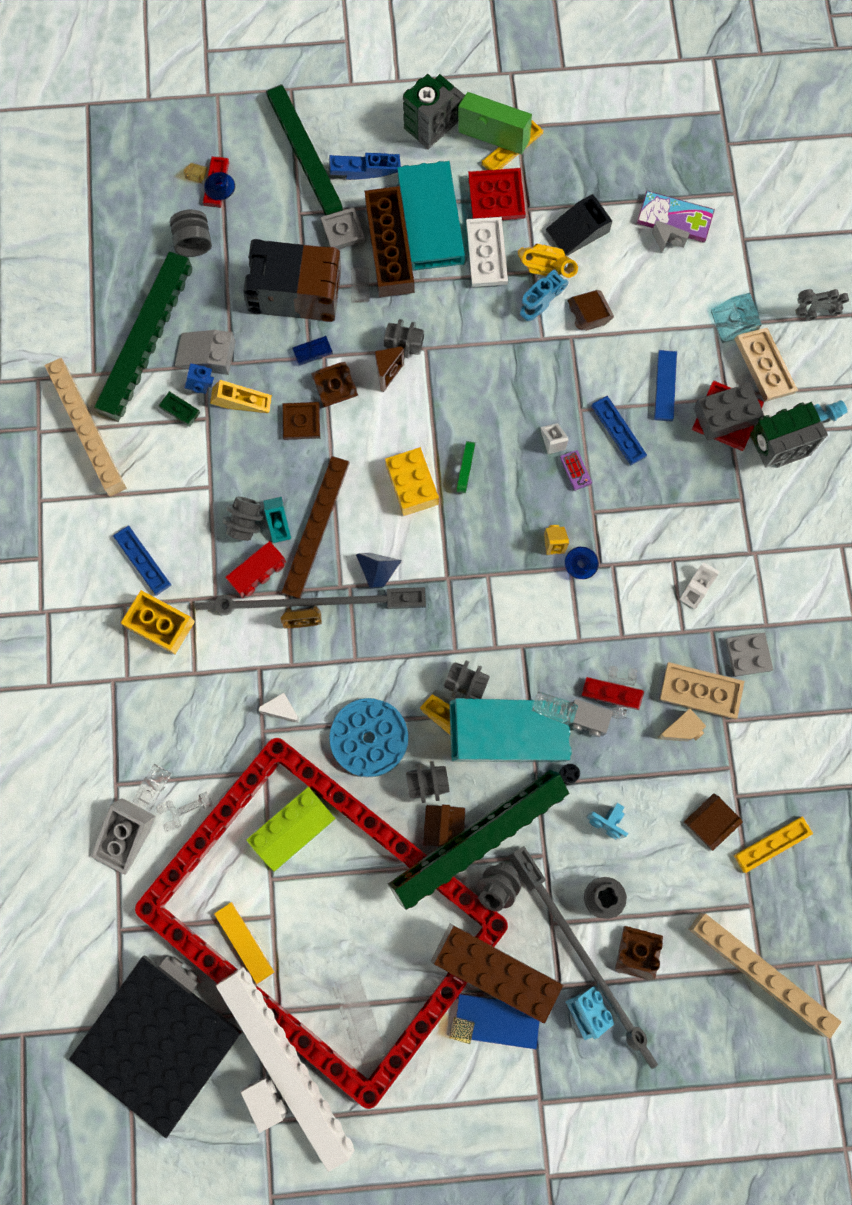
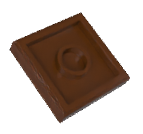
[282,402,321,440]

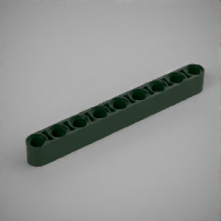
[266,84,343,216]

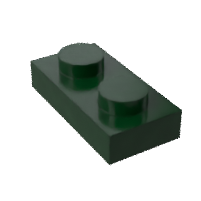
[159,391,200,427]

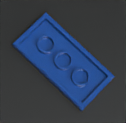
[454,994,540,1049]

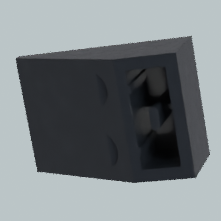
[546,194,612,256]

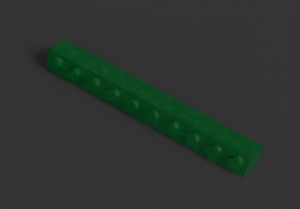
[94,251,193,422]
[388,770,570,910]

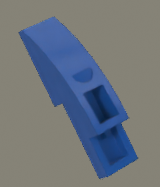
[328,152,401,180]

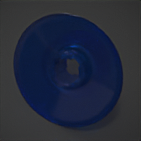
[204,172,235,200]
[565,547,599,579]

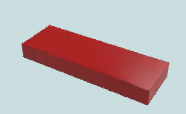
[203,156,229,208]

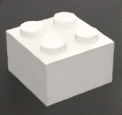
[241,1074,288,1133]

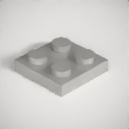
[321,208,365,249]
[726,633,773,677]

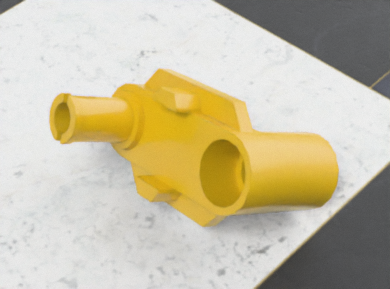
[518,243,578,278]

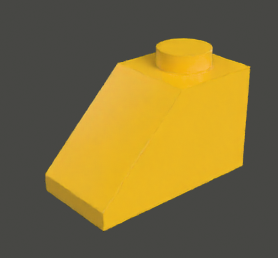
[544,525,569,555]

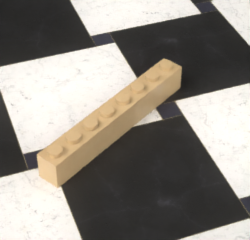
[45,358,127,497]
[688,913,842,1039]

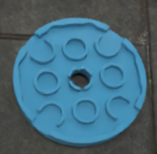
[330,698,408,777]

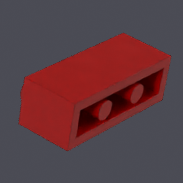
[225,541,286,599]

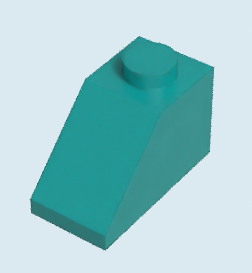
[263,496,291,543]

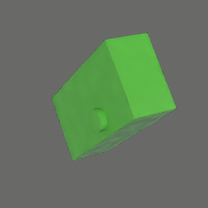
[458,92,532,155]

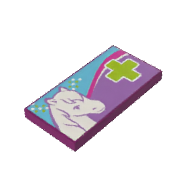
[637,191,715,243]

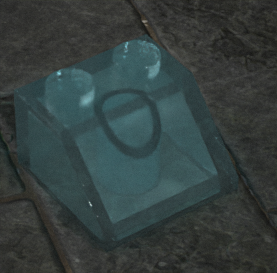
[711,293,762,343]

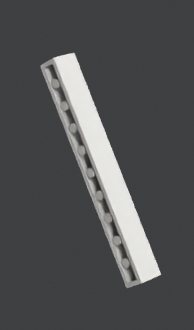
[216,967,355,1172]

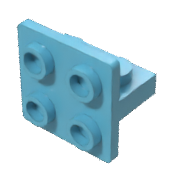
[586,803,628,840]
[565,986,614,1040]

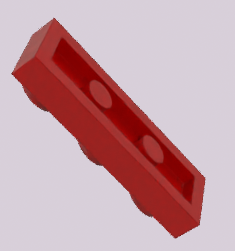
[582,677,644,710]

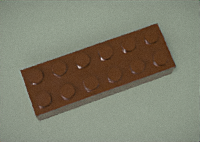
[364,186,415,297]
[431,923,563,1024]

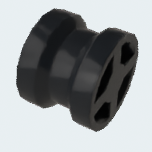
[559,764,580,785]

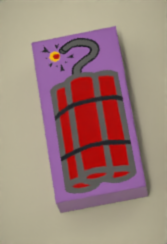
[560,450,592,491]

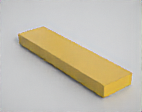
[481,120,544,170]
[733,816,813,873]
[214,902,275,984]

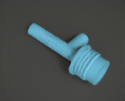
[814,400,848,422]

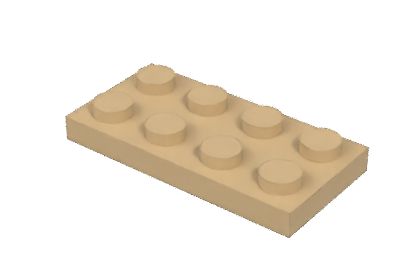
[734,328,798,402]
[659,662,745,720]

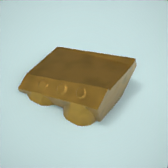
[280,606,322,629]

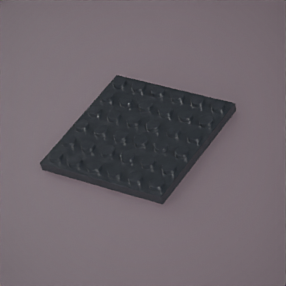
[69,955,242,1138]

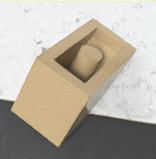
[658,709,706,742]

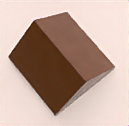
[375,347,404,392]

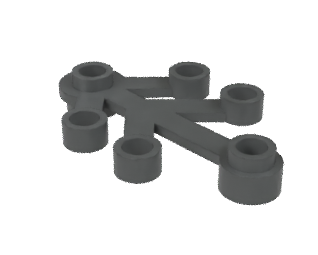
[795,289,849,321]

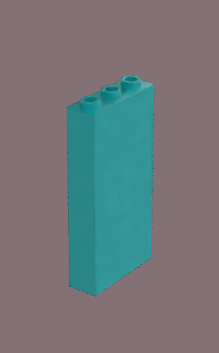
[397,161,465,271]
[449,698,572,762]

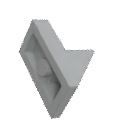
[652,220,690,253]

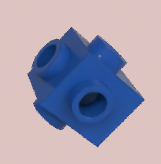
[185,363,214,394]

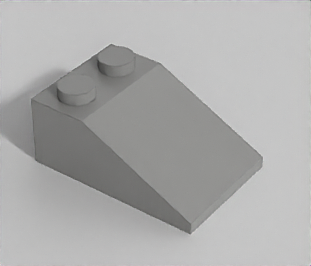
[175,330,235,375]
[91,798,156,875]

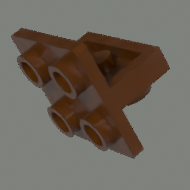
[423,804,465,847]

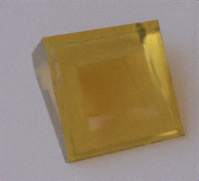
[183,163,208,184]
[449,1017,475,1044]

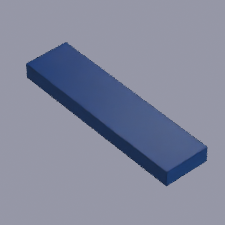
[654,350,677,422]
[591,395,647,466]
[113,525,172,596]

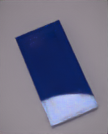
[292,336,333,366]

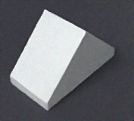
[540,423,569,454]
[259,693,300,723]

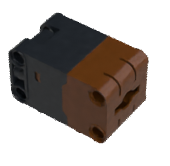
[243,239,342,322]

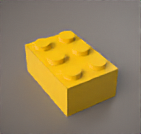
[385,447,439,516]
[121,590,195,655]

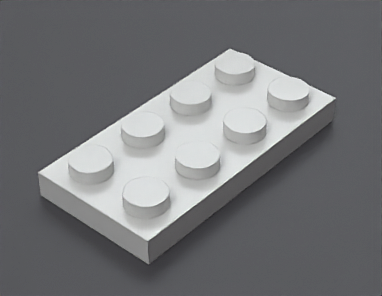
[466,217,508,287]

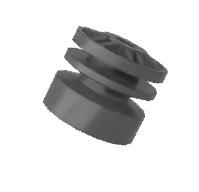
[169,209,212,257]

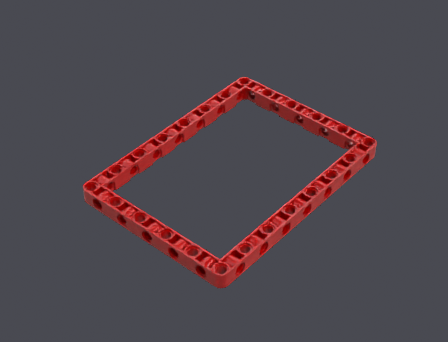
[135,738,508,1109]

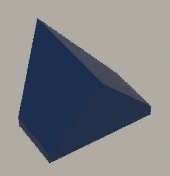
[356,553,402,589]

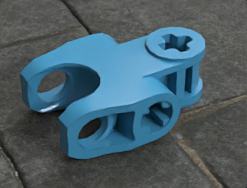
[520,270,569,321]

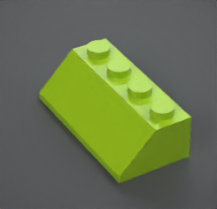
[246,787,336,872]

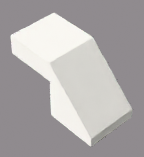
[679,562,719,609]

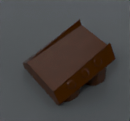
[567,290,614,331]
[311,362,359,408]
[684,793,743,851]
[615,926,663,981]

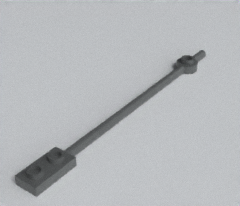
[195,587,426,615]
[508,846,658,1069]

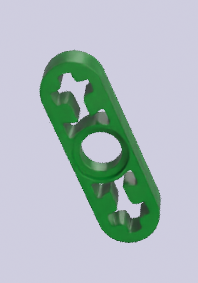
[457,441,476,493]

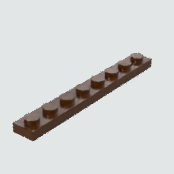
[281,456,350,599]

